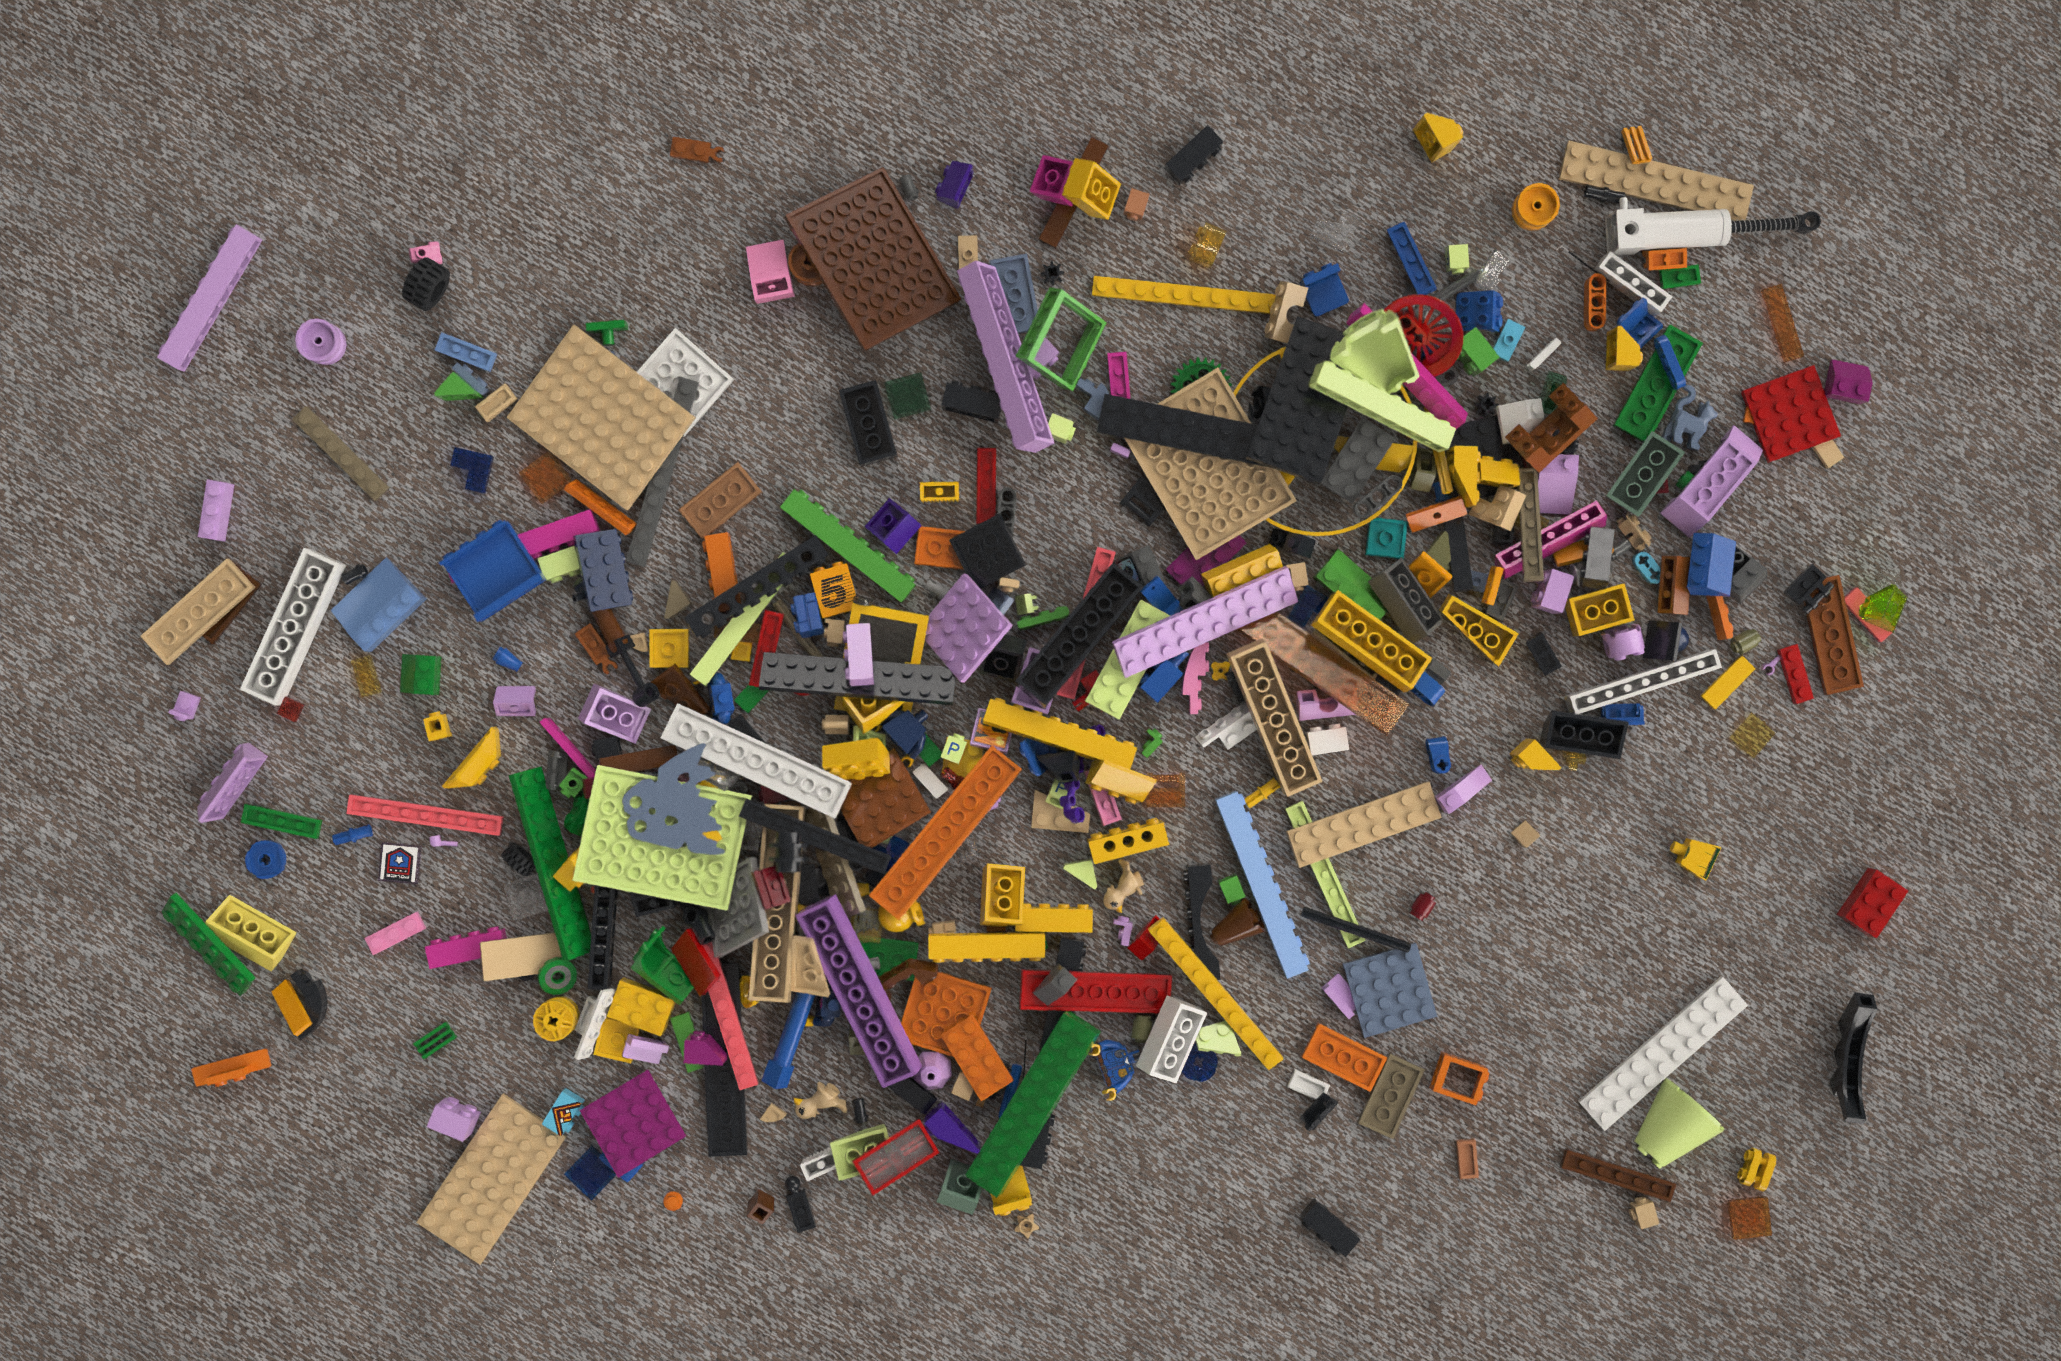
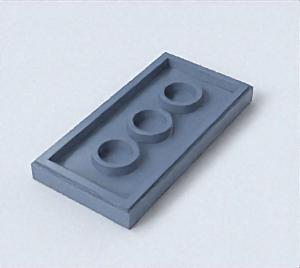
[989,253,1038,334]

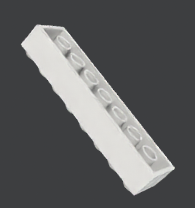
[240,548,347,705]

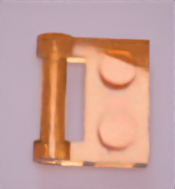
[1146,773,1185,807]

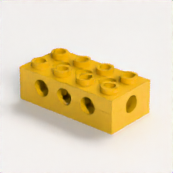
[1087,817,1169,864]

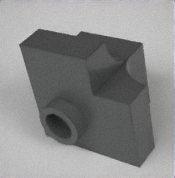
[1177,576,1212,610]

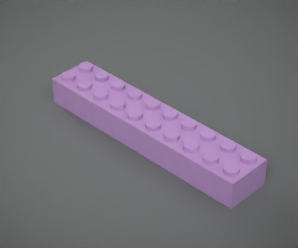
[957,261,1054,453]

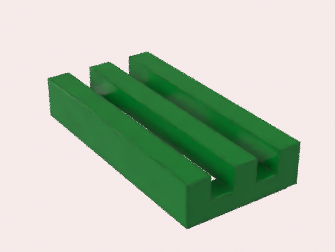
[413,1021,457,1060]

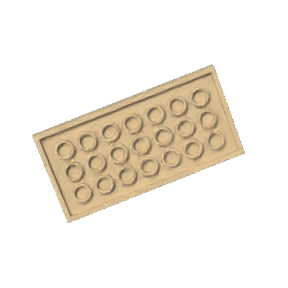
[416,1093,567,1265]

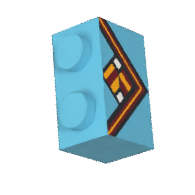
[542,1088,585,1136]

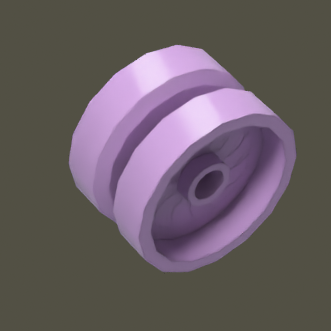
[295,319,347,365]

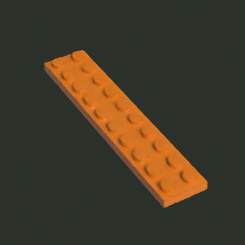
[869,745,1022,921]

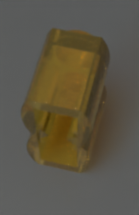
[1188,222,1227,269]

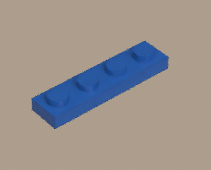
[1387,221,1437,295]

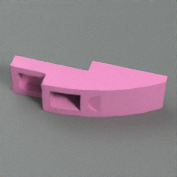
[1181,641,1209,714]

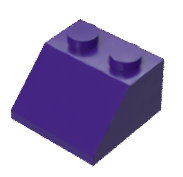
[935,161,974,209]
[864,498,922,554]

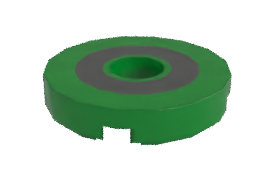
[538,957,577,995]

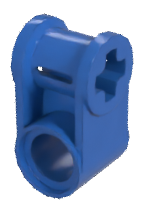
[1425,736,1451,773]

